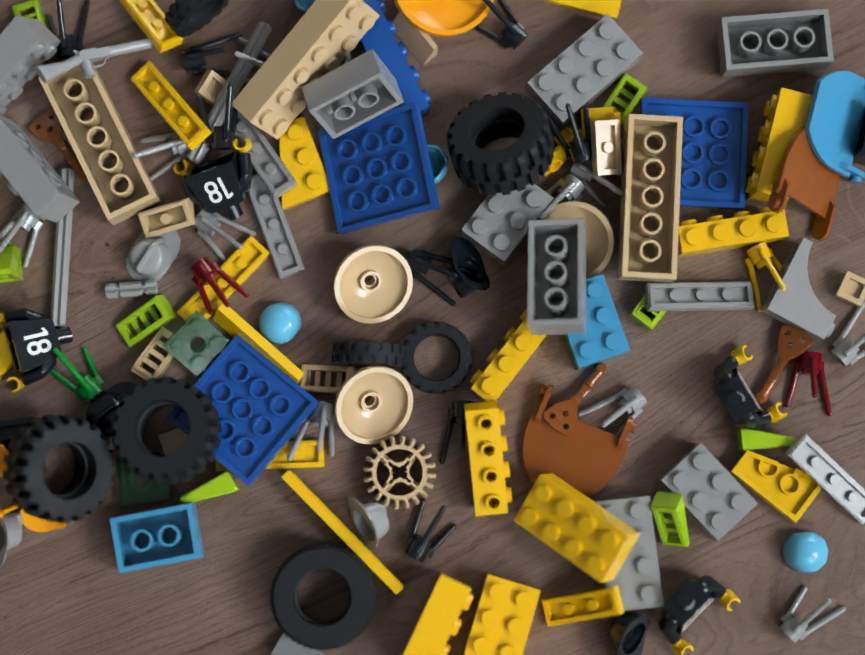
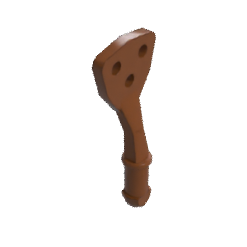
[29,109,88,182]
[755,325,813,404]
[543,363,607,436]

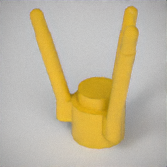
[744,242,786,312]

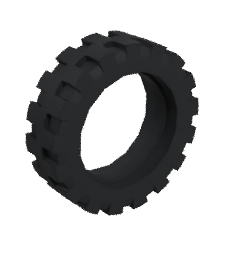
[164,0,229,37]
[402,322,472,394]
[331,341,405,368]

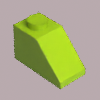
[0,242,23,283]

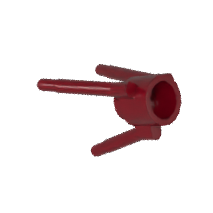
[190,257,249,315]
[785,352,832,416]

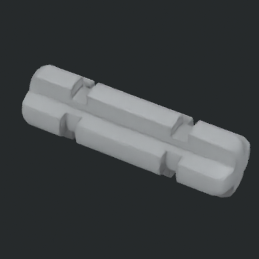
[105,280,158,299]

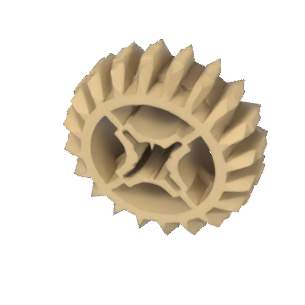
[363,436,436,509]

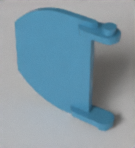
[805,71,865,184]

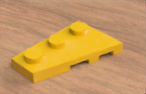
[279,116,330,210]
[729,450,822,523]

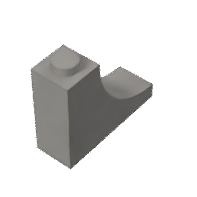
[760,237,836,341]

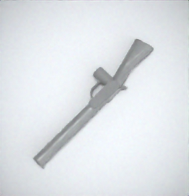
[35,38,156,83]

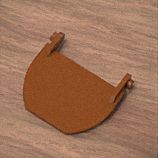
[768,125,840,241]
[523,384,638,498]

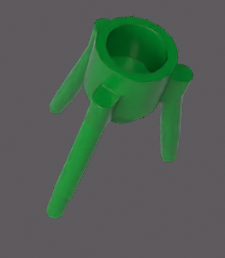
[50,347,105,403]

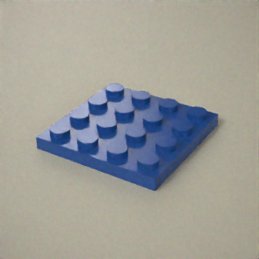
[640,97,749,210]
[318,102,440,234]
[167,335,320,487]

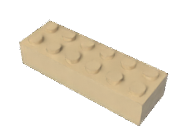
[232,0,380,140]
[38,62,161,225]
[617,114,683,283]

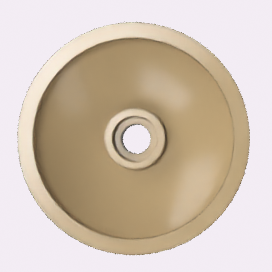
[543,201,615,279]
[333,244,413,324]
[334,365,413,444]

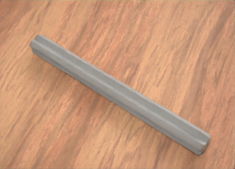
[187,21,272,164]
[50,168,75,327]

